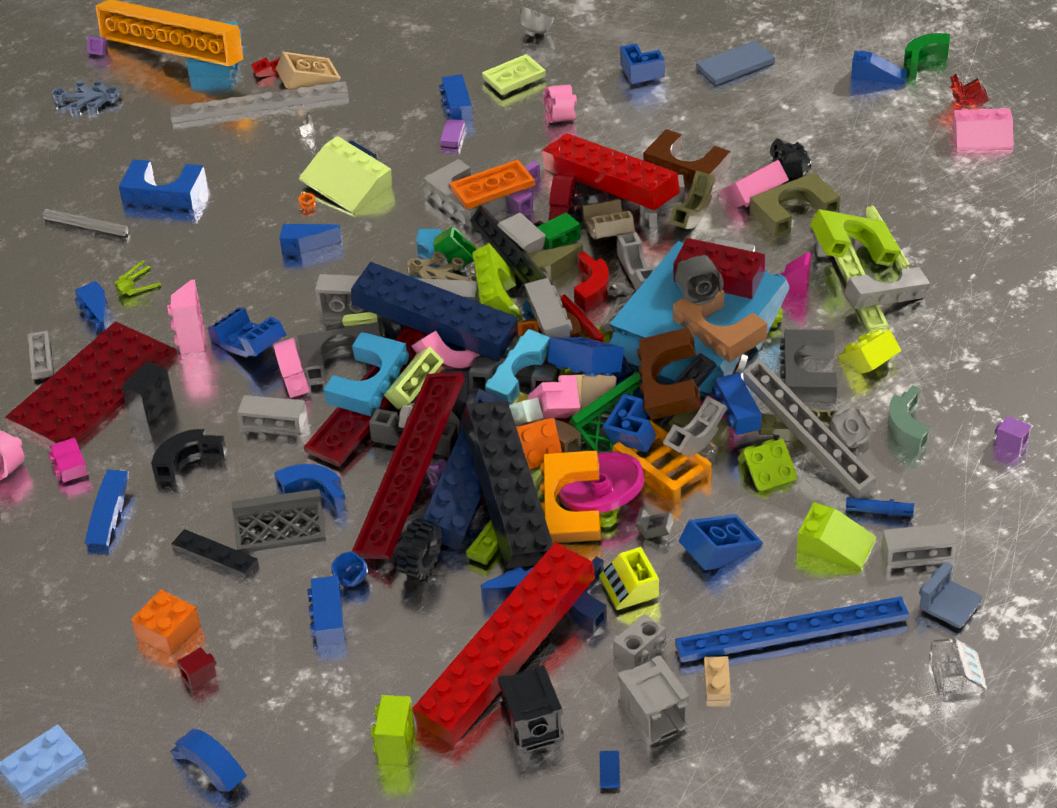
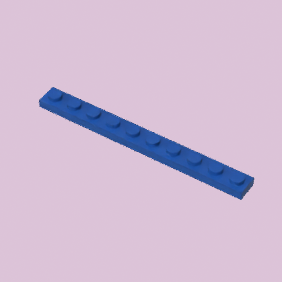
[675,596,909,663]

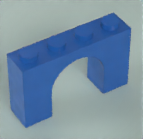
[119,159,206,208]

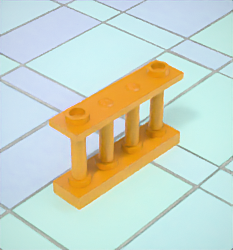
[613,420,712,506]

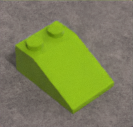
[797,502,877,571]

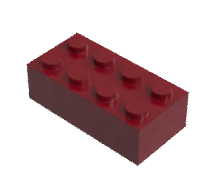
[673,238,765,299]

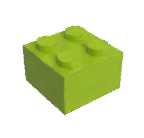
[371,695,415,766]

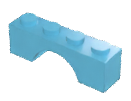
[485,329,550,403]

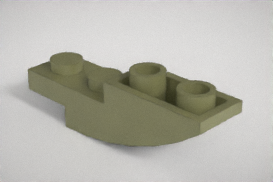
[758,409,837,441]

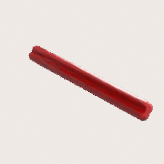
[559,294,605,342]

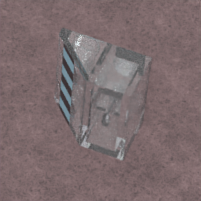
[929,638,987,696]

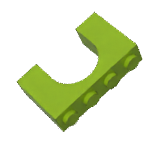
[810,209,901,266]
[472,243,523,328]

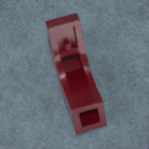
[548,174,577,221]

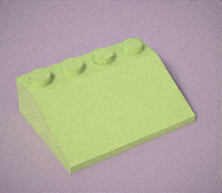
[299,136,392,214]

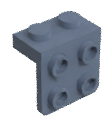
[919,561,982,628]

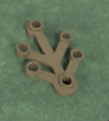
[406,252,477,281]

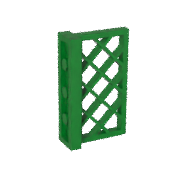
[568,372,647,453]

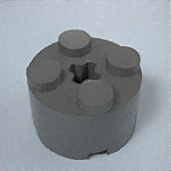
[675,255,724,305]

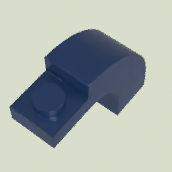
[568,556,607,634]

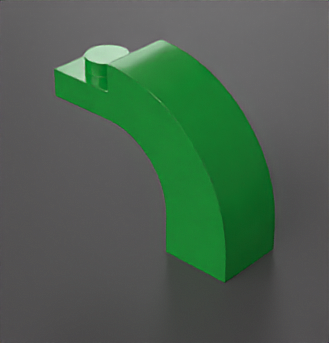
[904,33,950,77]

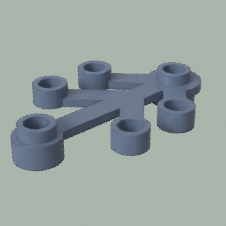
[52,81,121,114]

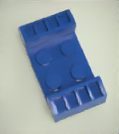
[207,307,286,358]

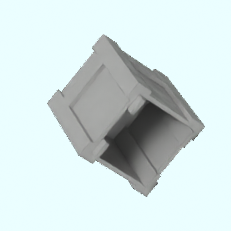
[618,655,689,745]

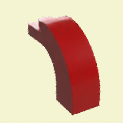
[574,251,609,313]

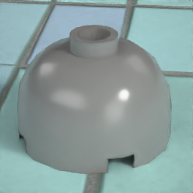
[519,6,554,36]

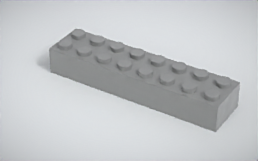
[315,274,480,324]

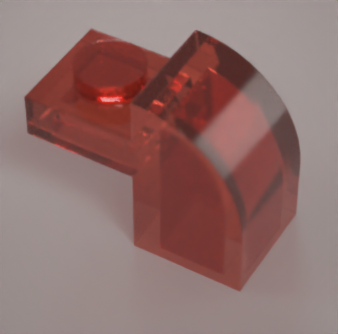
[950,74,990,109]

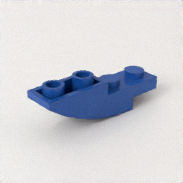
[481,566,533,603]

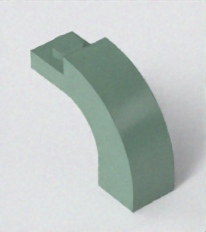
[888,385,930,454]

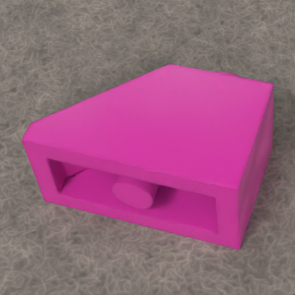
[780,252,811,296]

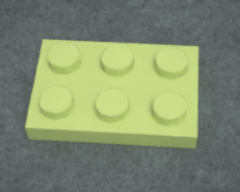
[482,54,546,95]

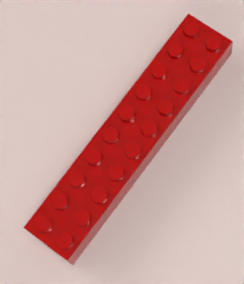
[412,542,595,746]

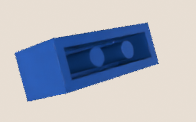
[439,74,473,121]
[712,373,762,435]
[307,575,345,646]

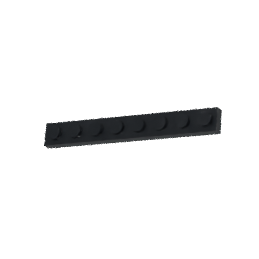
[470,205,553,285]

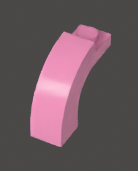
[412,331,480,371]
[274,337,311,399]

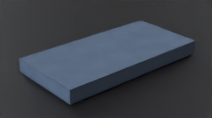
[696,40,775,85]

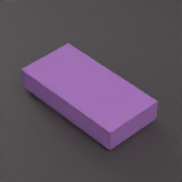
[440,119,465,147]

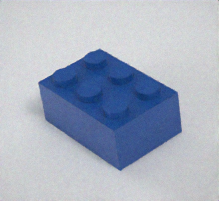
[548,337,624,377]

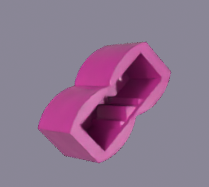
[48,437,88,483]

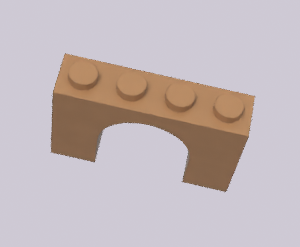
[672,290,767,363]

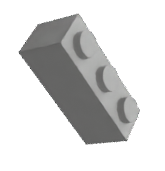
[237,395,307,433]
[882,523,957,565]

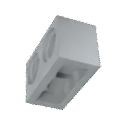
[613,613,666,669]

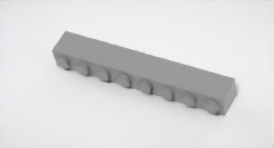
[743,358,876,499]

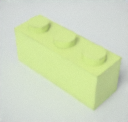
[384,346,444,410]

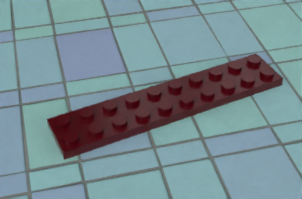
[304,326,445,467]
[352,372,465,559]

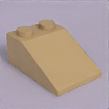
[276,52,341,90]

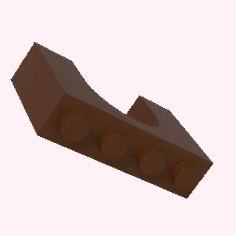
[643,129,731,184]
[637,327,701,420]

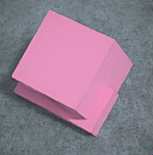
[528,375,580,418]

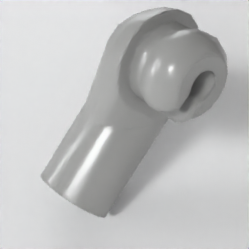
[606,282,636,297]

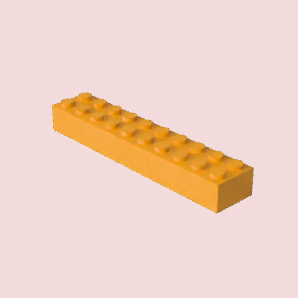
[95,0,243,67]

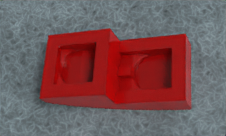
[251,57,280,77]

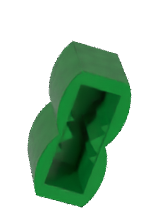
[433,227,477,268]

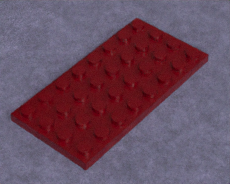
[5,321,177,445]

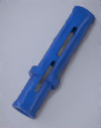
[846,497,914,517]

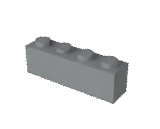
[525,278,573,338]

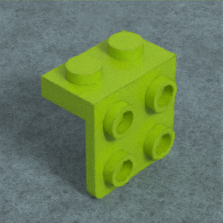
[737,439,798,492]

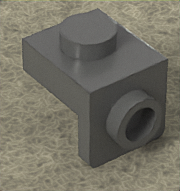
[636,508,673,539]

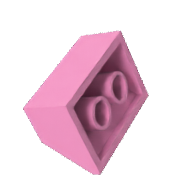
[952,108,1014,151]
[718,160,789,208]
[167,280,205,354]

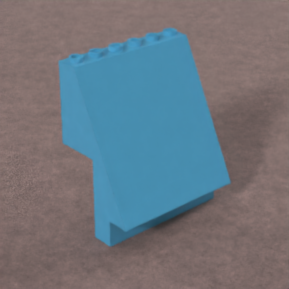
[609,241,790,398]

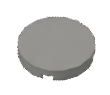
[830,406,871,449]

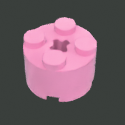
[543,85,577,123]
[0,430,24,480]

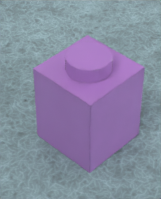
[994,416,1031,454]

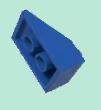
[678,514,763,570]

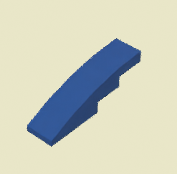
[85,470,129,548]

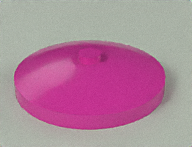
[558,452,644,513]

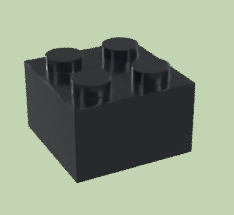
[121,361,174,425]

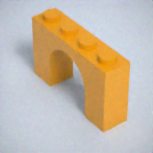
[540,451,601,543]

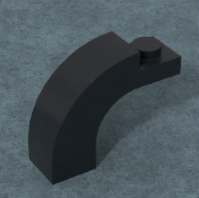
[151,429,227,479]

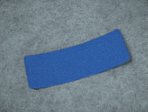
[600,751,620,788]

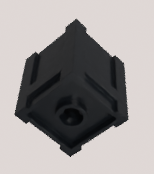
[498,665,564,752]

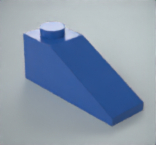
[851,51,907,85]
[279,224,342,254]

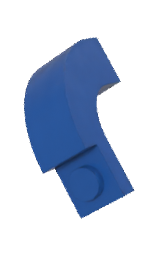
[274,464,346,513]
[170,728,247,792]

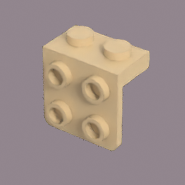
[572,374,616,417]

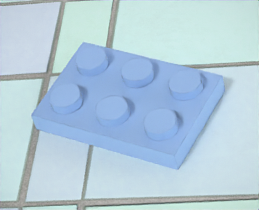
[0,724,85,799]

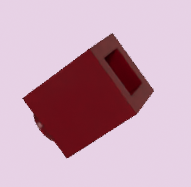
[177,647,217,690]

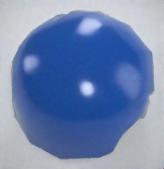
[331,551,368,588]

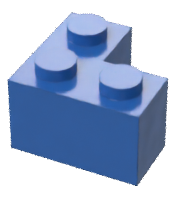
[620,43,665,84]
[603,394,657,452]

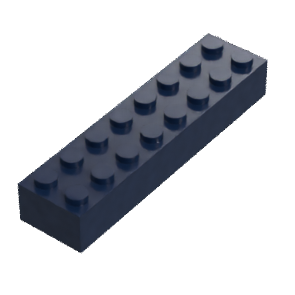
[351,261,518,361]
[422,389,513,550]

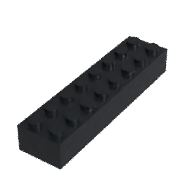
[460,401,553,569]

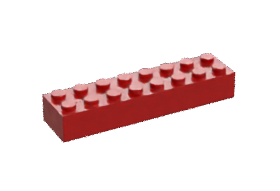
[541,133,680,211]

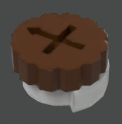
[732,354,748,375]

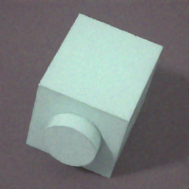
[509,398,543,426]

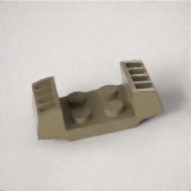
[581,198,635,239]

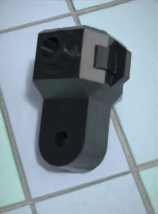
[770,138,812,178]

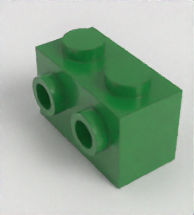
[537,213,581,250]

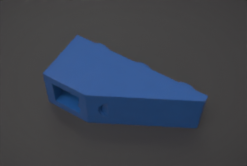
[74,281,108,333]

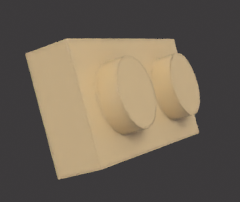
[704,656,731,701]

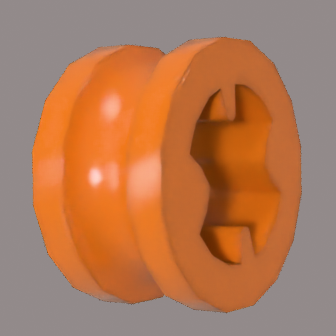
[298,193,316,210]

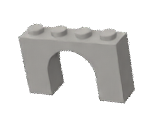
[423,159,507,228]

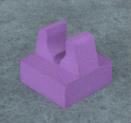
[87,35,108,55]

